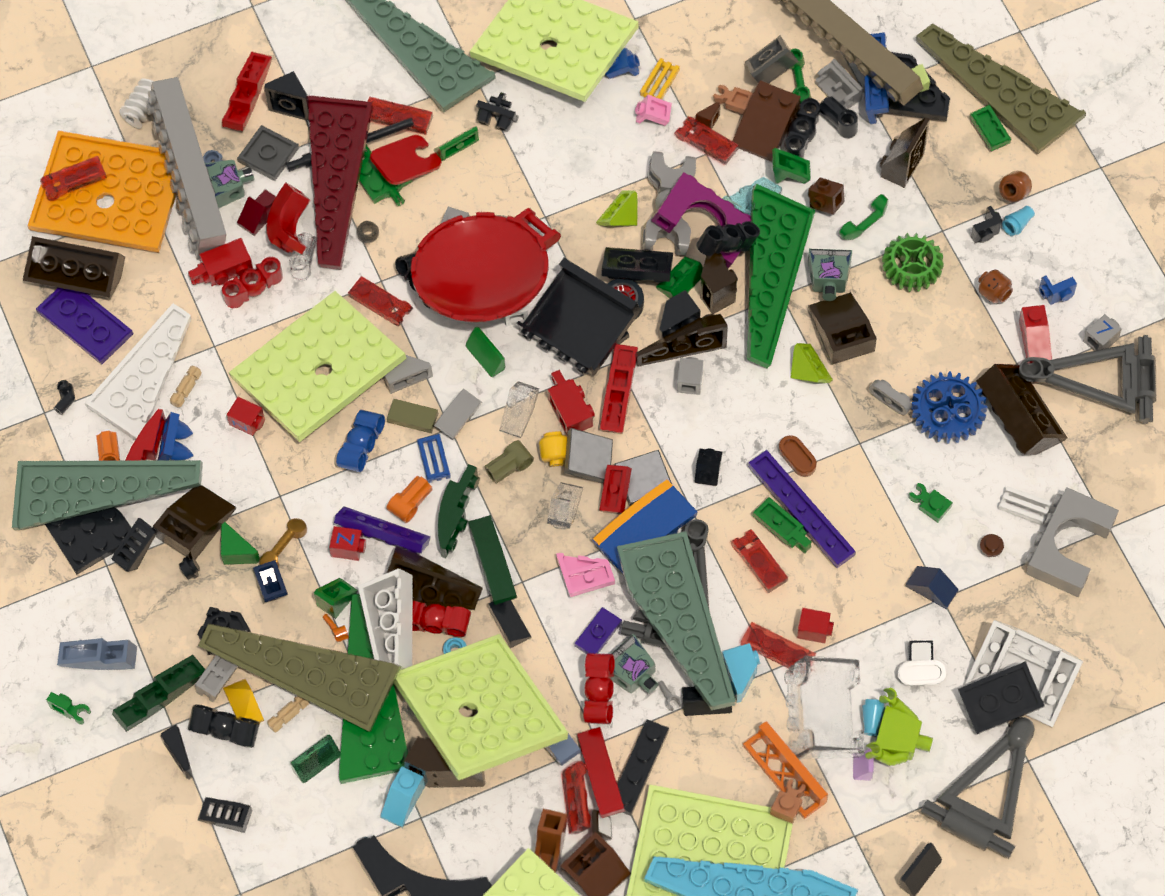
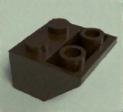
[700,253,738,314]

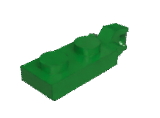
[753,497,812,553]

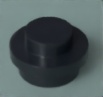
[179,556,200,579]

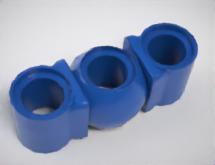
[336,410,385,472]

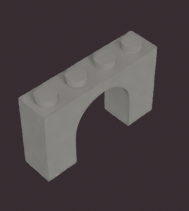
[1025,487,1119,597]

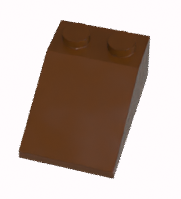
[731,80,801,162]

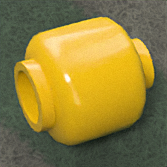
[539,431,567,467]

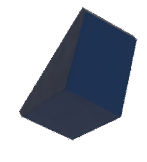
[253,560,288,602]
[905,566,959,610]

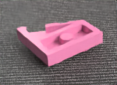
[556,553,615,597]

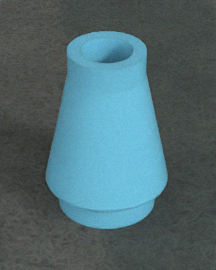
[1002,206,1035,236]
[862,699,885,736]

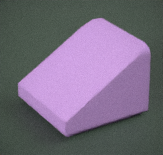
[853,749,874,780]

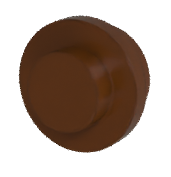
[980,534,1004,557]

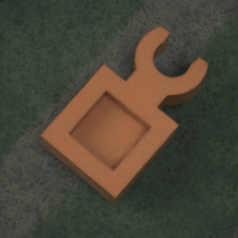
[713,85,753,114]
[770,779,805,824]

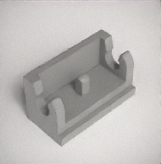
[815,59,863,109]
[195,655,239,702]

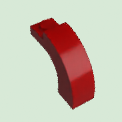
[267,182,311,255]

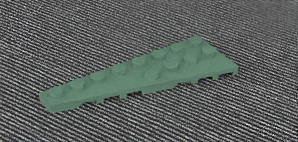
[346,0,496,112]
[12,460,203,530]

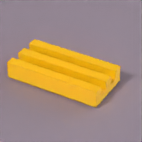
[640,58,680,100]

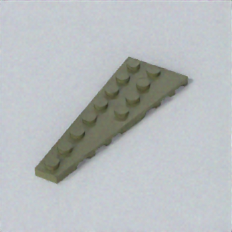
[916,23,1086,154]
[198,624,401,731]

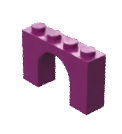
[651,172,751,268]

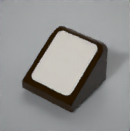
[592,810,612,841]

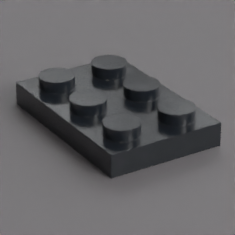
[601,247,673,283]
[958,661,1045,735]

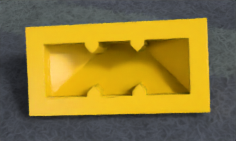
[223,679,264,723]

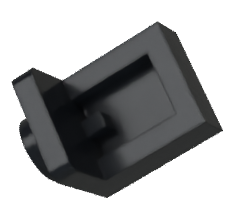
[971,206,1002,243]
[694,448,723,486]

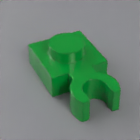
[909,483,953,523]

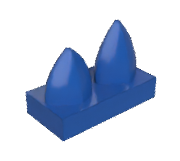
[158,412,194,460]

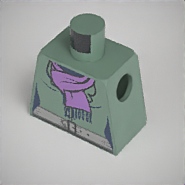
[205,160,255,208]
[808,249,852,301]
[610,634,659,694]

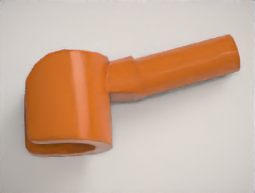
[323,614,349,642]

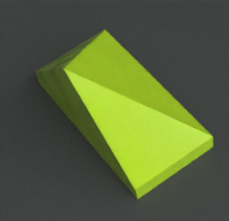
[596,190,637,226]
[790,343,833,383]

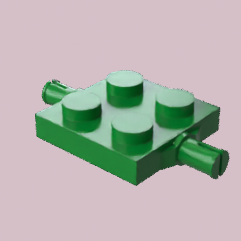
[359,144,413,206]

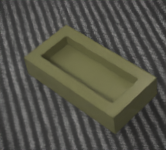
[387,399,438,434]

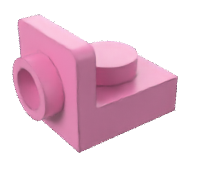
[635,95,672,126]

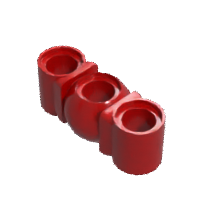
[222,257,283,308]
[412,601,471,637]
[583,653,615,725]

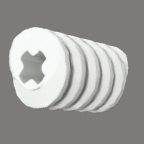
[119,78,153,129]

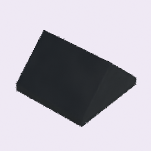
[264,71,309,121]

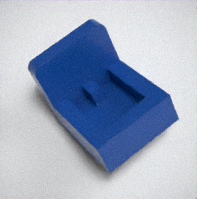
[606,48,640,79]
[1039,275,1077,305]

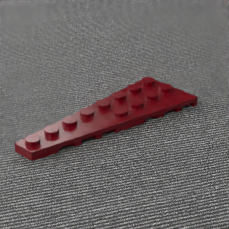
[308,95,373,270]

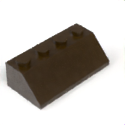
[22,236,125,298]
[976,364,1068,455]

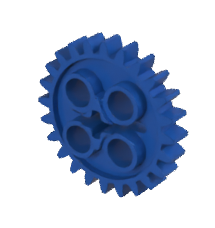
[911,371,987,444]

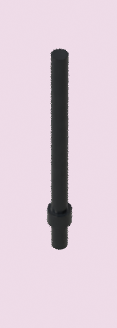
[286,118,414,172]

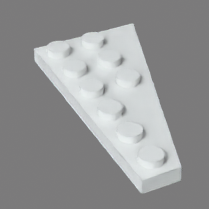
[85,303,192,440]

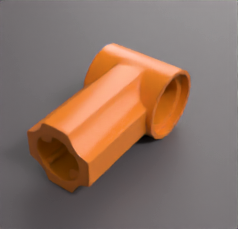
[96,431,120,461]
[386,476,433,523]

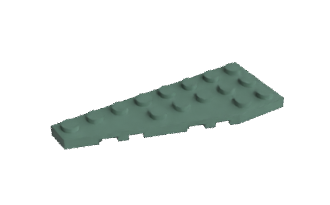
[617,531,736,710]

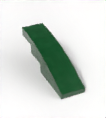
[468,515,517,605]
[112,655,206,732]

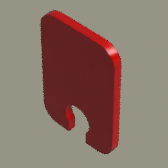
[370,135,442,185]

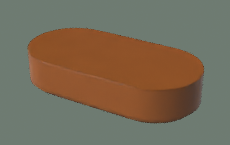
[779,435,817,477]

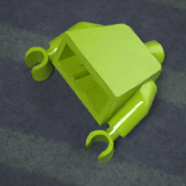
[865,688,933,766]

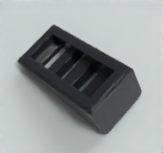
[111,518,158,572]
[160,724,193,780]
[198,797,252,833]

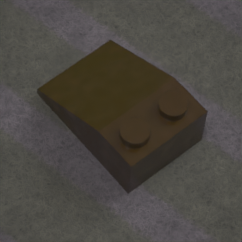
[879,118,930,188]

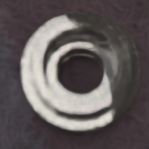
[356,221,379,243]

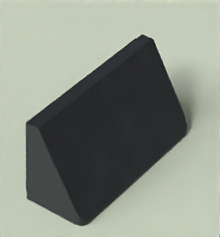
[488,600,531,648]
[682,686,732,716]
[899,842,942,896]

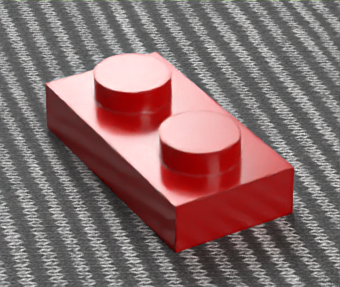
[599,465,632,514]

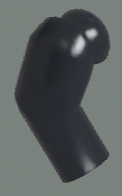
[53,380,75,415]

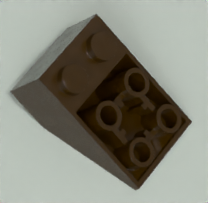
[808,292,877,364]
[153,485,236,560]
[404,736,486,788]

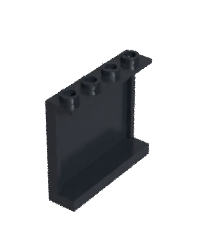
[516,258,641,376]

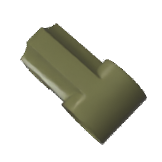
[484,440,534,484]

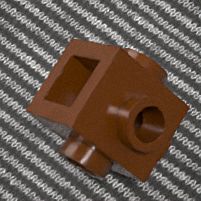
[808,177,845,215]

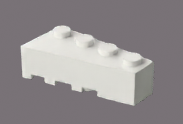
[358,569,413,670]

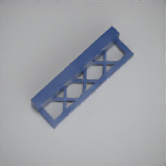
[865,32,889,124]

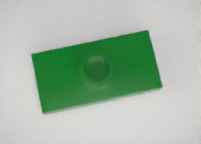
[970,105,1011,151]

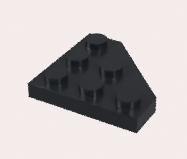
[889,52,950,121]

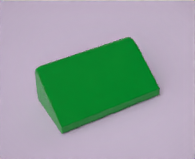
[434,126,479,161]
[656,257,703,298]
[466,327,505,377]

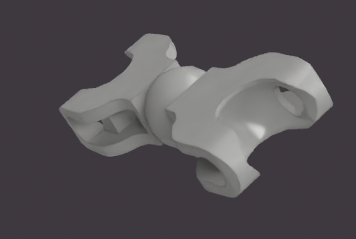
[642,151,696,256]

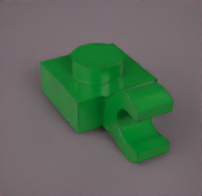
[46,692,91,724]

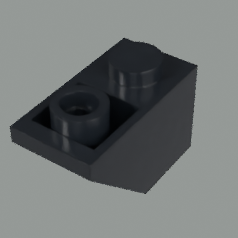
[659,290,701,340]

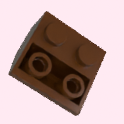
[560,832,631,896]

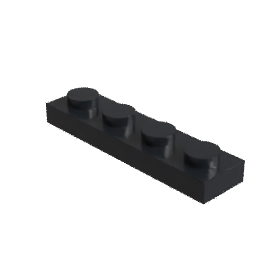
[617,719,669,816]

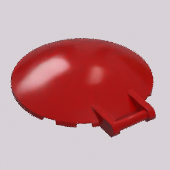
[411,208,561,322]

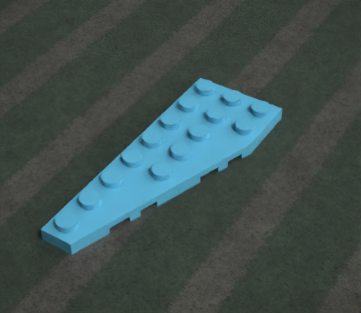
[644,857,858,896]

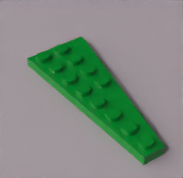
[747,184,815,368]
[339,593,408,784]

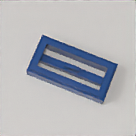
[417,434,451,483]

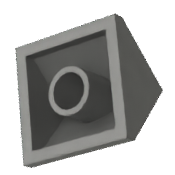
[745,35,799,83]

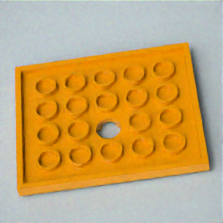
[28,131,176,253]

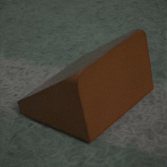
[695,102,720,132]

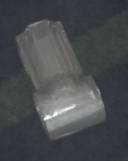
[289,232,317,281]

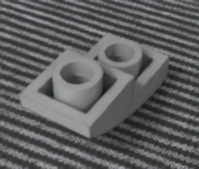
[434,388,482,439]

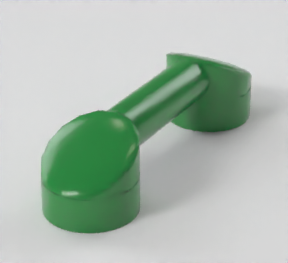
[790,49,812,104]
[839,194,888,240]

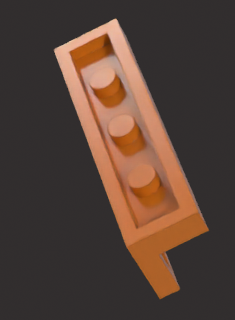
[743,721,828,819]

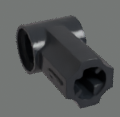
[820,96,858,138]

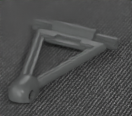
[1019,335,1157,424]
[621,519,710,649]
[921,717,1035,859]

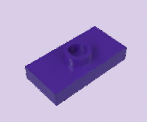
[575,607,622,654]

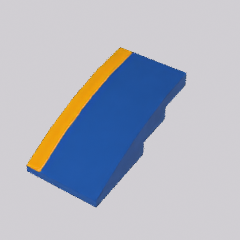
[592,479,698,574]

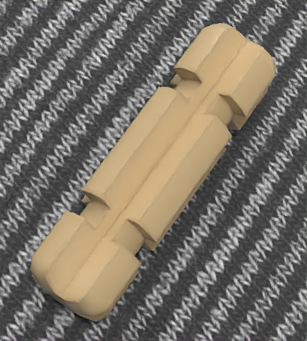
[170,366,201,408]
[267,696,310,732]

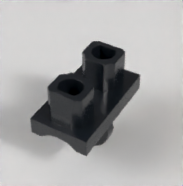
[476,92,519,132]

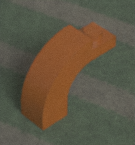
[535,808,567,874]

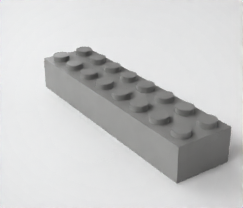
[146,77,227,259]

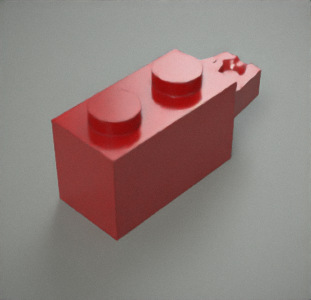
[188,238,253,286]
[548,370,595,435]

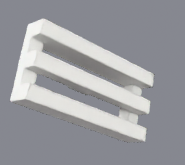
[999,486,1052,525]

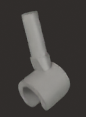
[658,681,682,711]

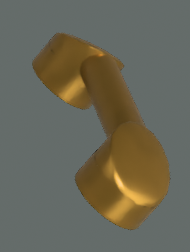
[259,518,307,568]

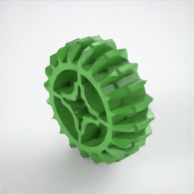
[882,232,944,292]

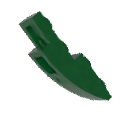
[438,464,480,559]

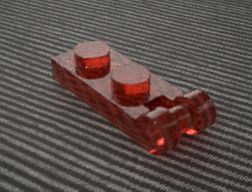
[674,116,738,165]
[40,156,107,201]
[348,276,413,326]
[731,529,788,593]
[562,761,591,834]

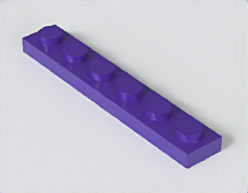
[748,450,856,568]

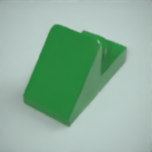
[772,148,811,184]

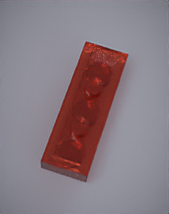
[368,96,433,135]
[740,622,816,677]

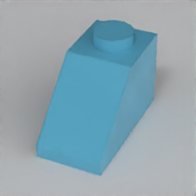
[722,643,760,703]
[380,767,425,828]

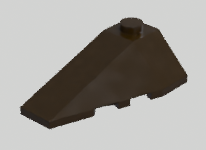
[636,314,728,367]
[386,546,483,610]

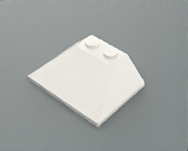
[964,620,1083,727]

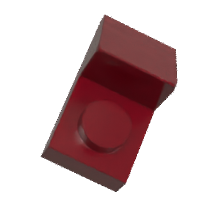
[237,189,276,236]

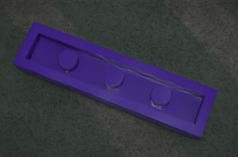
[334,506,431,553]

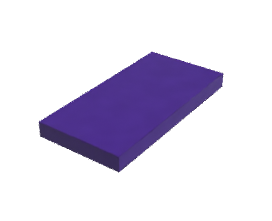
[36,288,133,365]

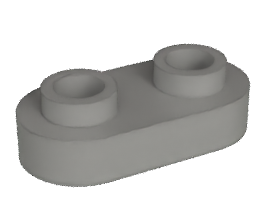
[869,380,912,415]

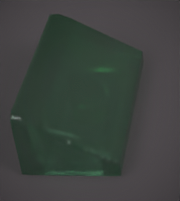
[290,734,341,784]

